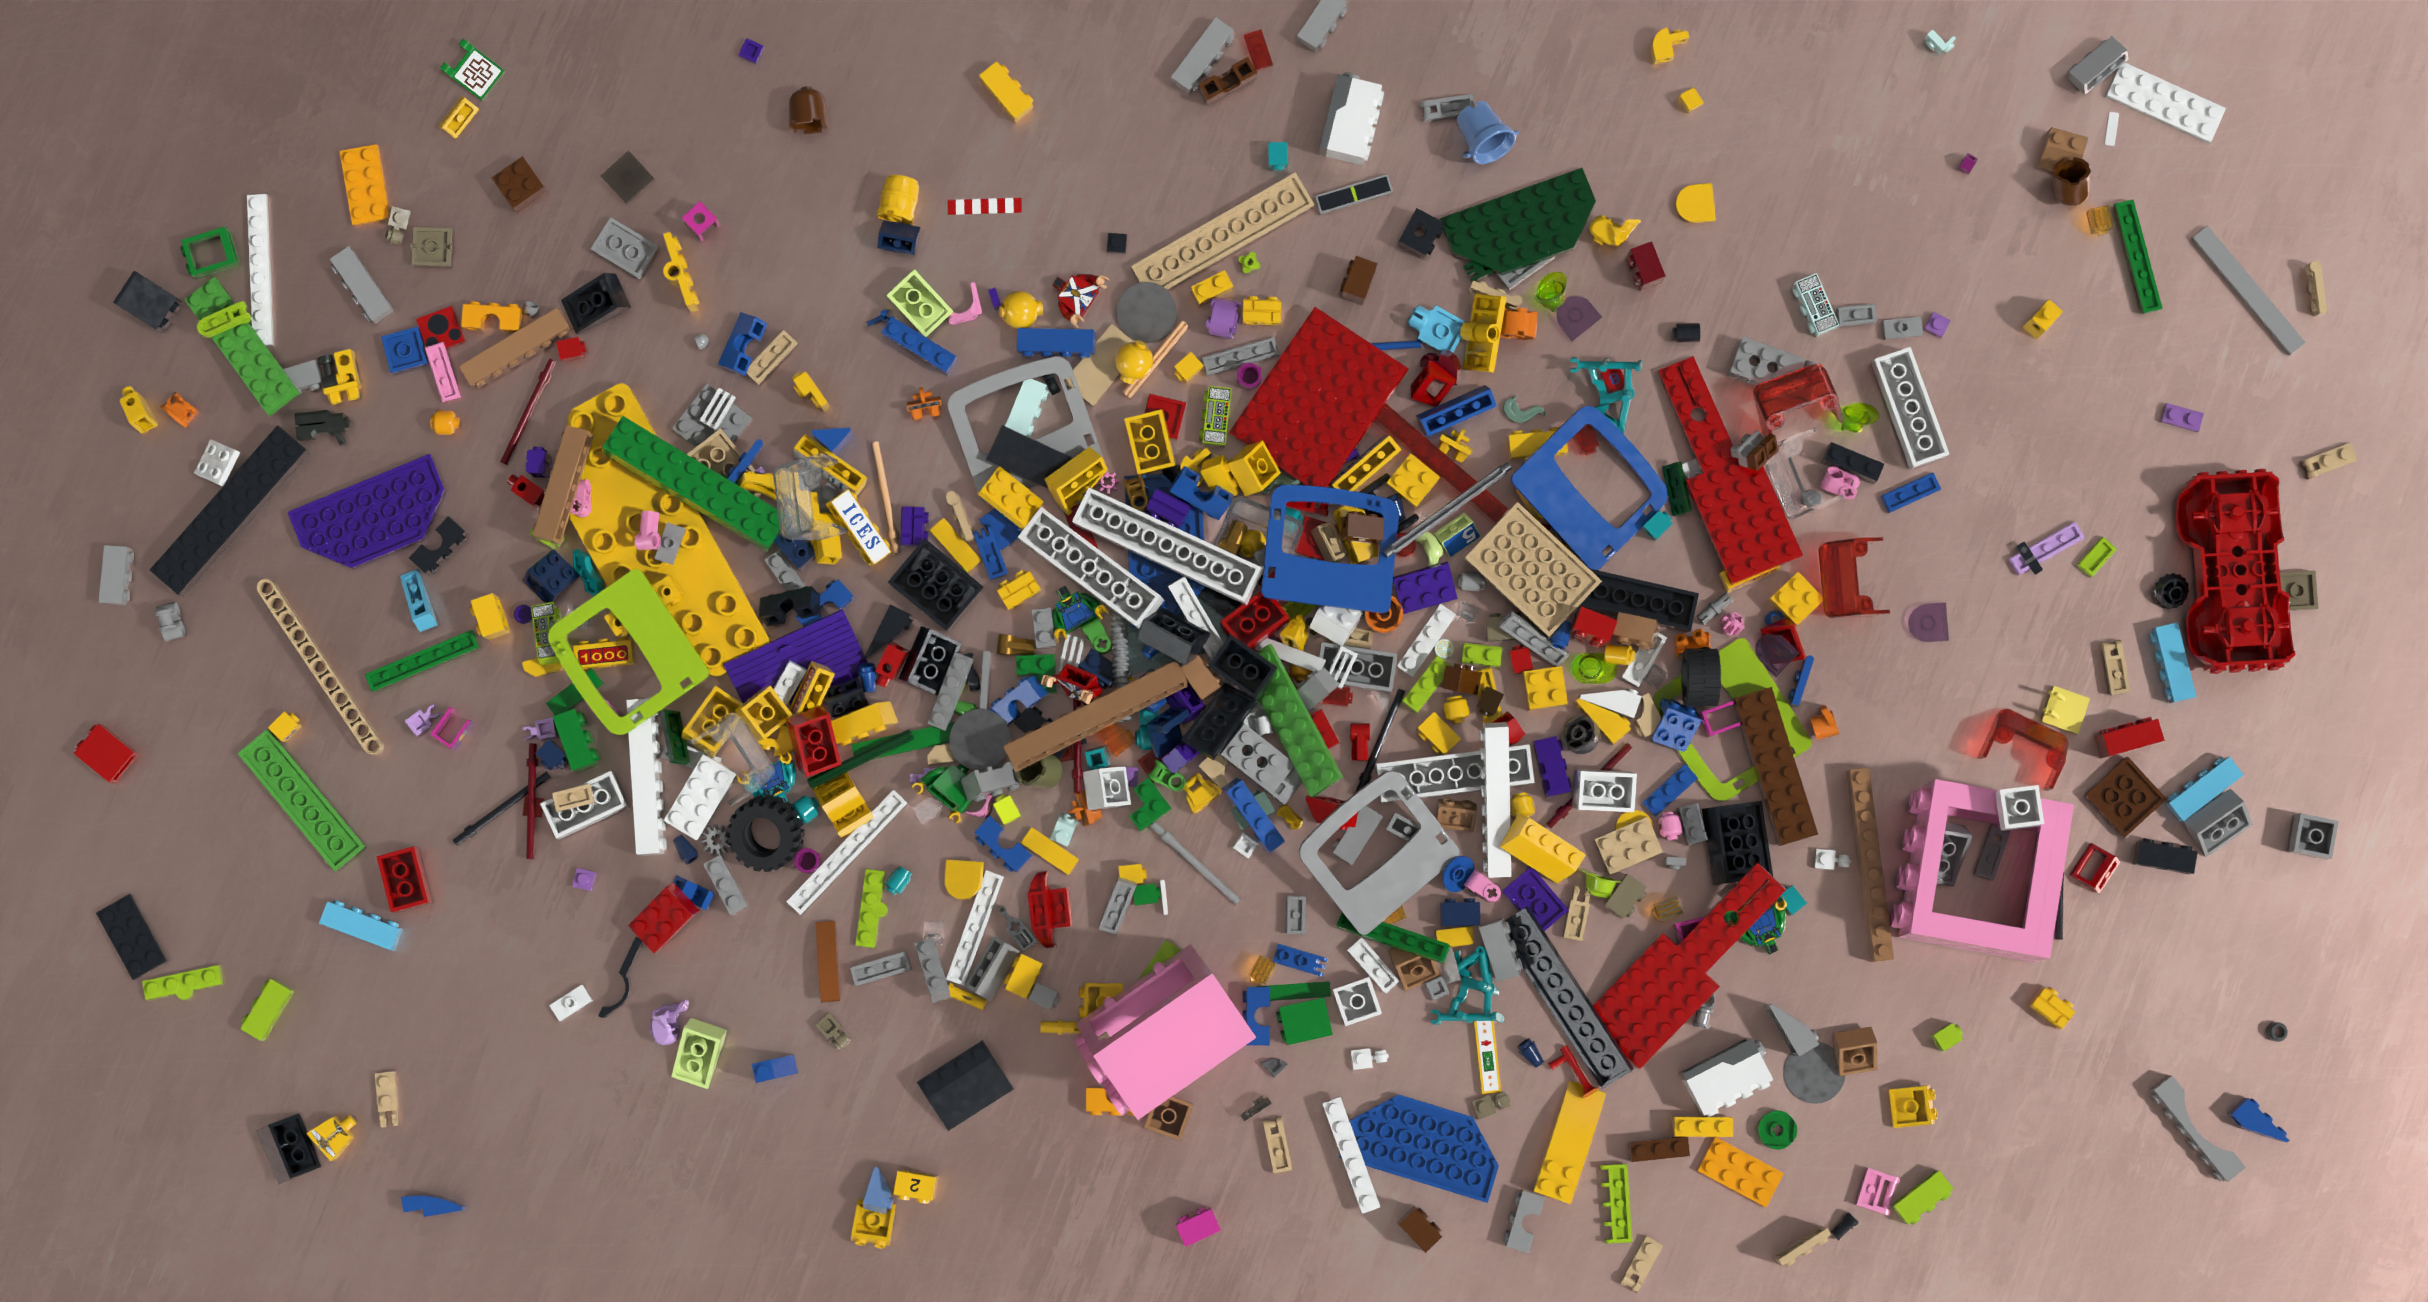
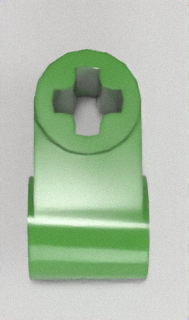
[1080,617,1111,655]
[1147,759,1185,791]

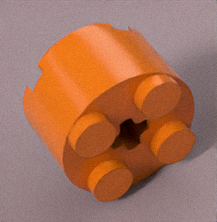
[1500,308,1538,340]
[1364,596,1403,634]

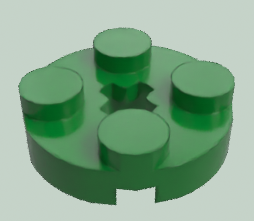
[1758,1111,1797,1150]

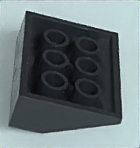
[888,538,984,633]
[1702,801,1773,885]
[917,1040,1014,1131]

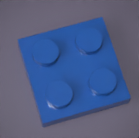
[381,326,429,374]

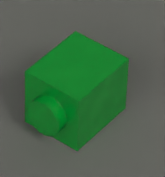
[1133,883,1161,906]

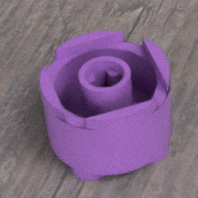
[1206,297,1241,339]

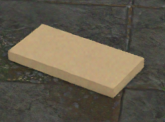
[1064,324,1134,406]

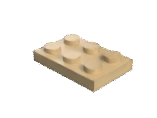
[1594,817,1663,875]
[1773,1226,1832,1267]

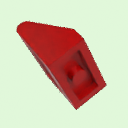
[1411,361,1456,407]
[2070,843,2120,894]

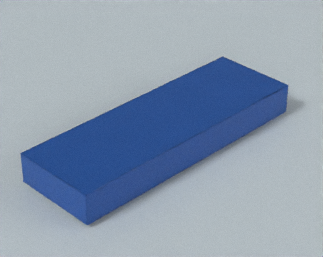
[1881,472,1941,514]

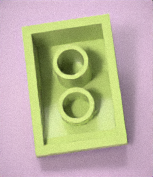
[886,269,954,337]
[671,1018,727,1089]

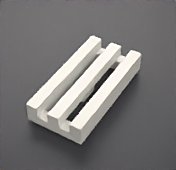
[700,388,736,431]
[1058,634,1085,672]
[1329,646,1358,689]

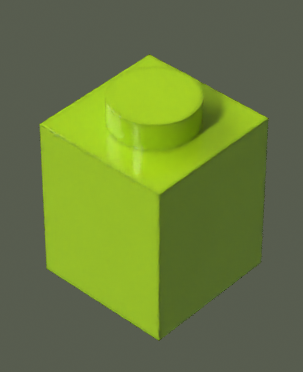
[1930,1023,1963,1052]

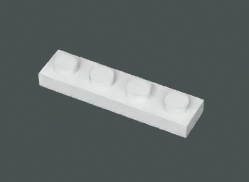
[1397,604,1456,677]

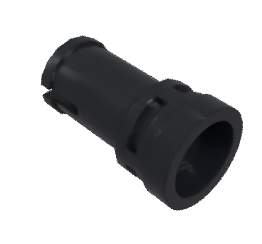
[1830,1212,1859,1241]

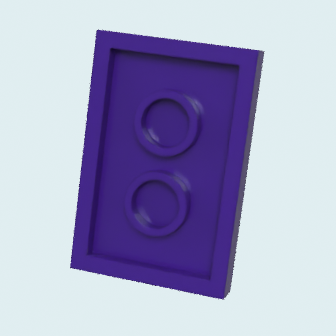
[1393,561,1458,614]
[1502,867,1569,931]

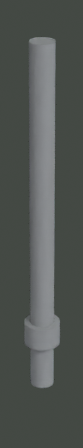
[1151,821,1241,905]

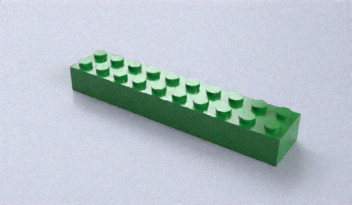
[602,415,788,552]

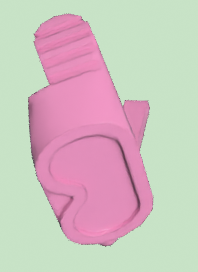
[943,282,982,325]
[964,774,997,818]

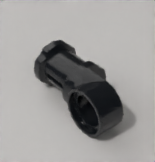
[963,653,980,691]

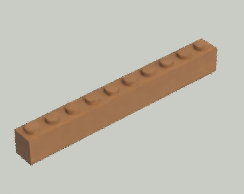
[1003,661,1188,773]
[1846,768,1894,962]

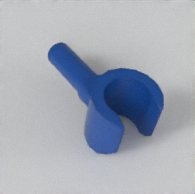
[867,309,894,326]

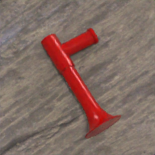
[1548,1045,1599,1098]

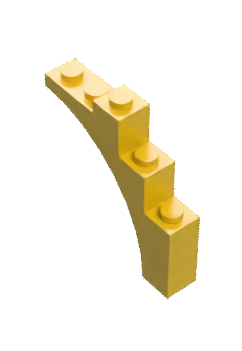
[737,468,842,565]

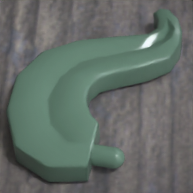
[1503,395,1546,424]
[1261,473,1301,494]

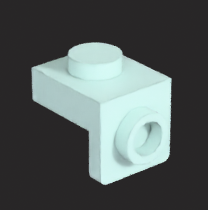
[1924,30,1956,55]
[1050,813,1079,847]

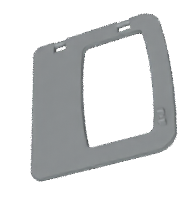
[948,356,1103,503]
[1299,771,1459,935]

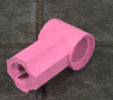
[635,511,661,550]

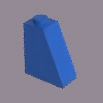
[752,1055,798,1083]

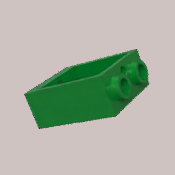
[180,226,240,279]

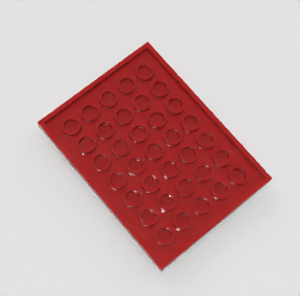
[1229,307,1409,488]

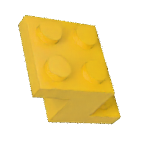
[813,772,874,837]

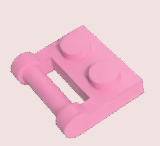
[1855,1168,1900,1216]

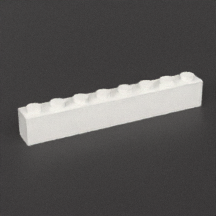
[1480,722,1511,878]

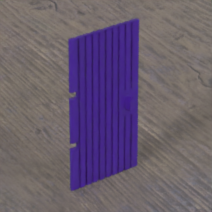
[723,609,868,706]

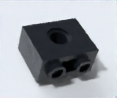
[1398,208,1444,259]

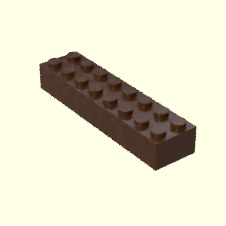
[1732,687,1818,846]

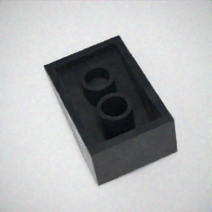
[561,273,631,334]

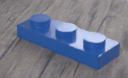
[1642,764,1698,817]

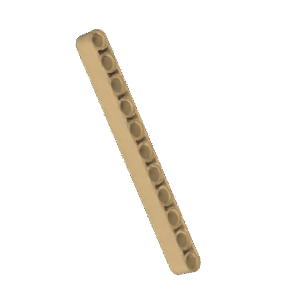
[257,579,384,755]

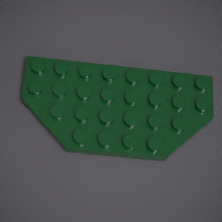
[1440,168,1596,275]

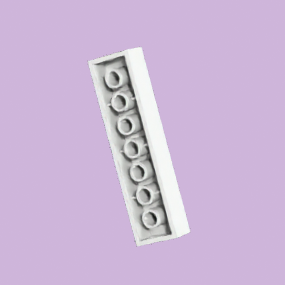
[1018,507,1164,630]
[626,698,667,856]
[1375,745,1535,803]

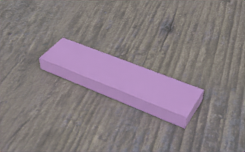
[2008,521,2085,575]

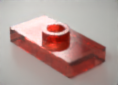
[1243,29,1273,71]

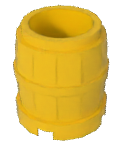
[876,174,919,225]

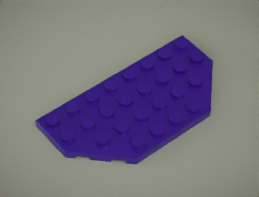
[287,454,445,568]

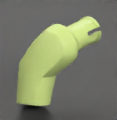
[1416,531,1443,567]

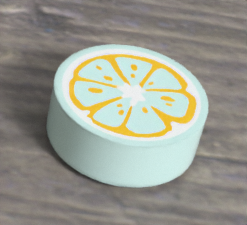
[1434,639,1454,659]

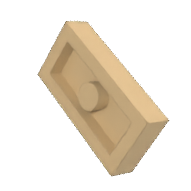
[552,784,595,812]

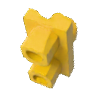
[1438,429,1473,463]

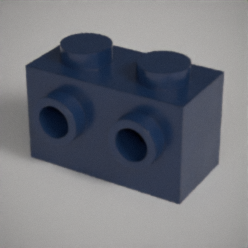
[877,220,921,255]
[774,526,816,571]
[536,739,569,771]
[1440,898,1480,926]

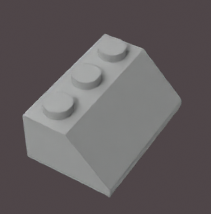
[2184,789,2253,857]

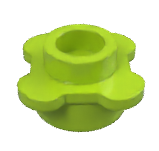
[1239,252,1260,274]

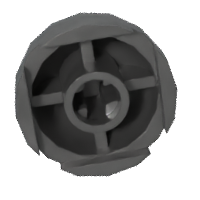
[1561,715,1601,754]

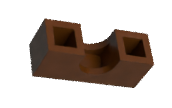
[1198,57,1257,105]
[1628,1136,1690,1162]

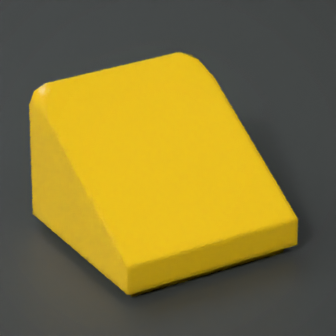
[1678,87,1704,113]

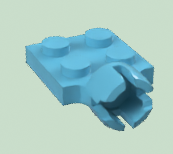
[1407,305,1465,352]

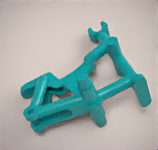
[1570,357,1643,433]
[1431,946,1504,1025]

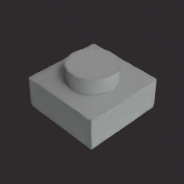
[1664,857,1686,870]

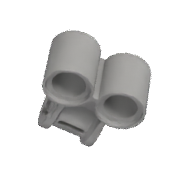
[155,601,186,641]

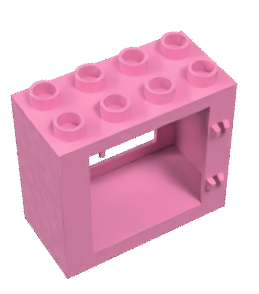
[1890,779,2074,963]
[1073,944,1256,1120]

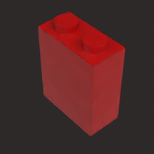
[73,724,139,783]

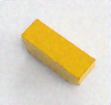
[522,658,563,678]
[1435,926,1474,947]

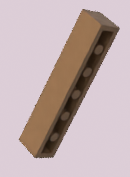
[459,307,572,388]
[532,425,594,545]

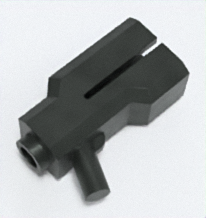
[294,410,350,446]

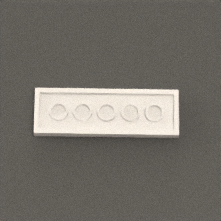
[2105,63,2226,143]

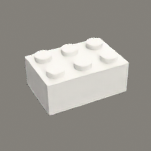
[1572,769,1637,812]

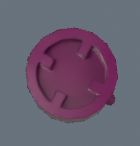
[1237,363,1262,390]
[794,848,821,874]

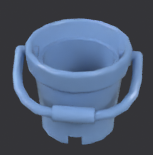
[1456,101,1519,164]

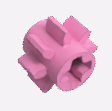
[1096,470,1120,495]
[1720,612,1745,636]

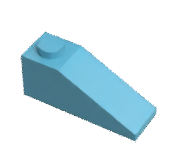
[400,569,438,632]

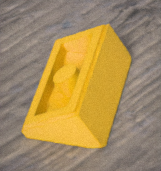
[438,96,479,139]

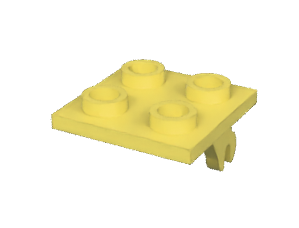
[2041,686,2090,735]

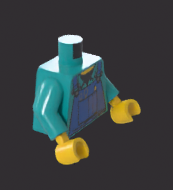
[736,750,796,803]

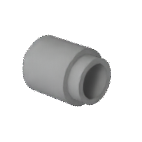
[1458,571,1485,591]

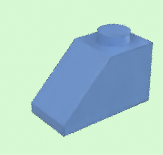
[863,1167,894,1214]

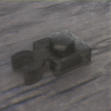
[1240,1096,1272,1121]

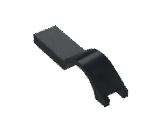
[598,937,644,1018]

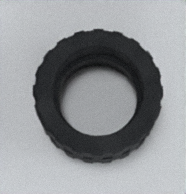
[1681,649,1721,706]

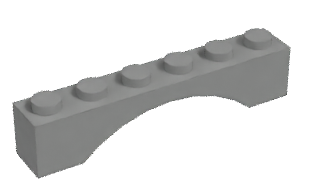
[2150,1075,2246,1182]

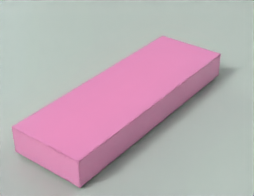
[425,342,461,403]

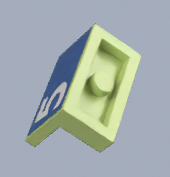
[1433,512,1481,558]

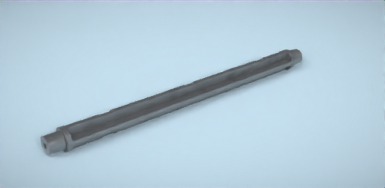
[1383,462,1512,558]

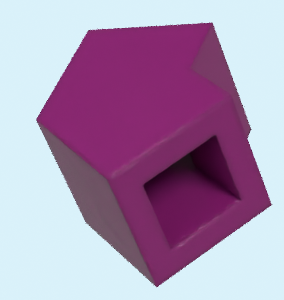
[1958,153,1978,174]

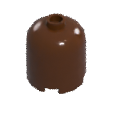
[789,86,827,134]
[2052,157,2091,206]

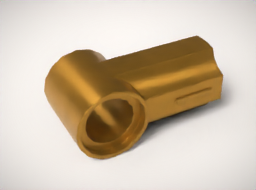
[1218,520,1248,556]
[996,634,1036,656]

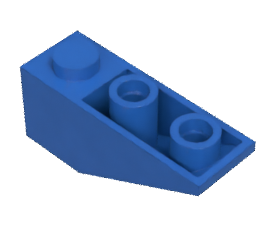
[2228,1098,2290,1142]

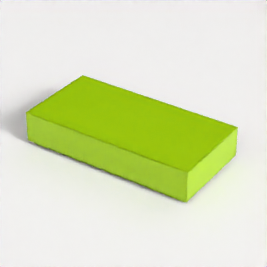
[2077,537,2117,577]

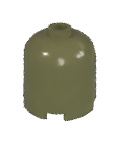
[1014,754,1063,789]

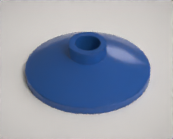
[1442,856,1475,892]

